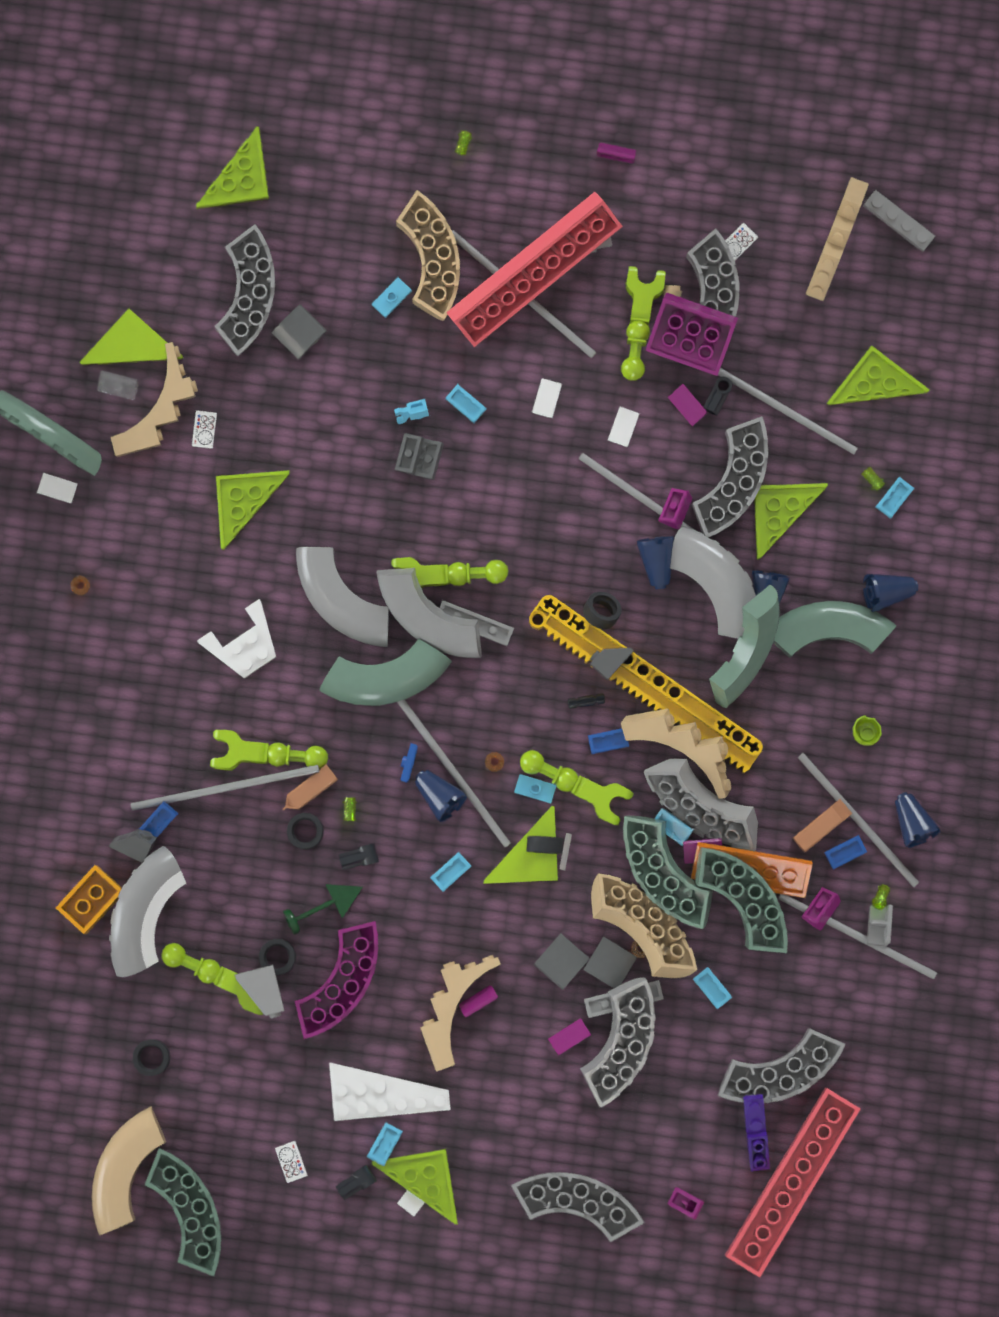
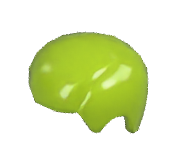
[852,715,882,746]

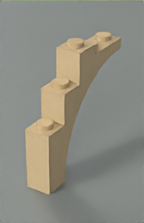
[806,177,869,301]
[111,342,198,457]
[621,708,731,799]
[420,955,500,1072]

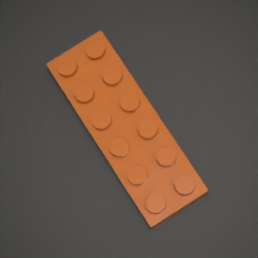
[691,842,812,898]

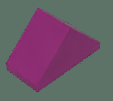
[667,1187,704,1220]

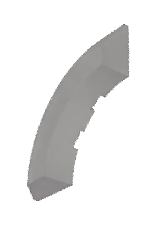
[644,759,758,851]

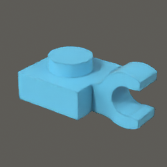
[394,399,429,424]

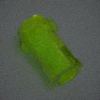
[455,130,473,156]
[861,466,885,491]
[342,797,358,821]
[872,884,890,910]

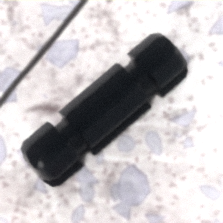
[567,693,605,709]

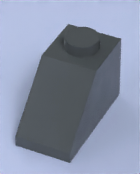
[590,648,634,680]
[109,829,157,863]

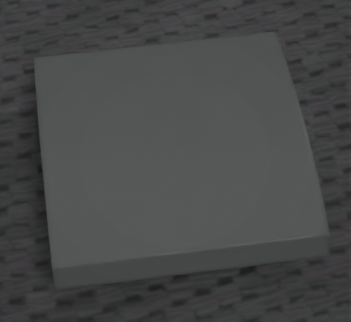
[272,304,327,359]
[395,433,444,480]
[533,933,590,990]
[584,937,637,988]

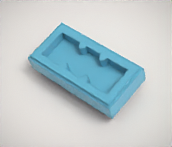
[372,277,412,318]
[445,384,487,423]
[876,477,914,519]
[514,774,556,804]
[655,808,694,846]
[430,852,472,892]
[693,967,732,1009]
[367,1123,403,1166]

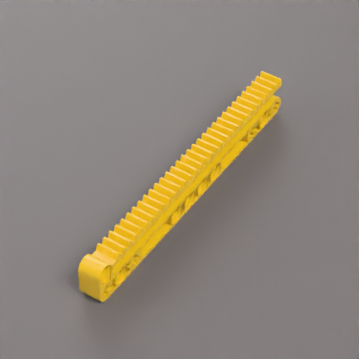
[529,595,763,773]

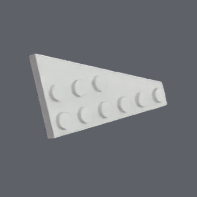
[329,1062,451,1121]

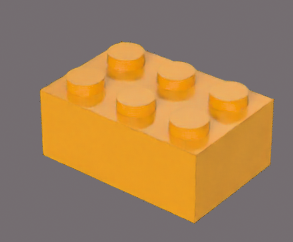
[56,865,122,934]

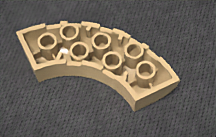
[396,190,460,321]
[591,874,697,978]
[92,1106,166,1235]

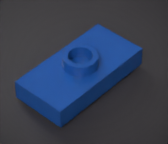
[588,728,629,754]
[401,743,418,783]
[138,801,178,837]
[824,835,867,869]

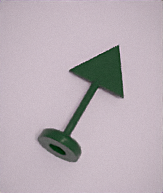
[283,884,363,935]

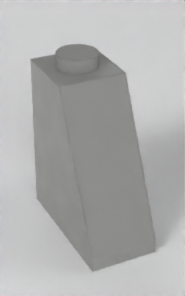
[235,965,284,1018]

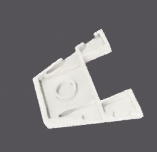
[197,599,276,678]

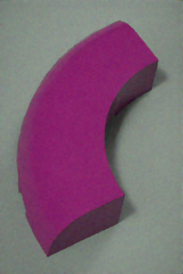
[295,921,378,1039]

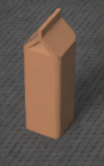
[283,765,338,811]
[792,799,852,853]

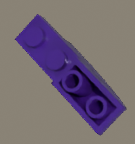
[743,1094,770,1171]

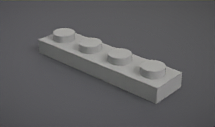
[863,190,935,252]
[440,601,514,646]
[584,980,664,1018]

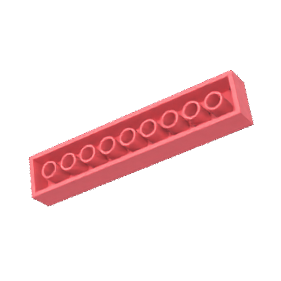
[446,192,623,347]
[725,1088,860,1277]

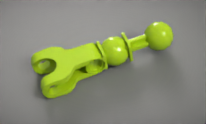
[621,266,666,381]
[391,557,508,589]
[210,730,328,771]
[520,750,634,825]
[161,943,263,1015]

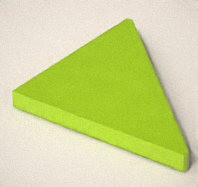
[196,127,269,209]
[80,309,184,365]
[827,346,930,405]
[216,471,290,550]
[754,483,828,560]
[484,806,558,884]
[372,1149,458,1224]

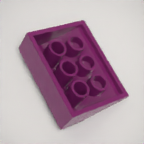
[645,292,738,376]

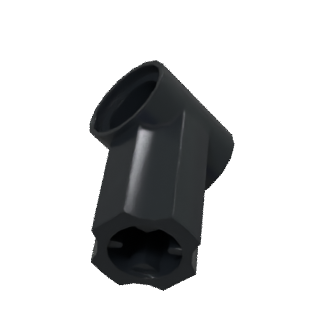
[703,377,732,416]
[338,843,379,870]
[335,1164,377,1201]

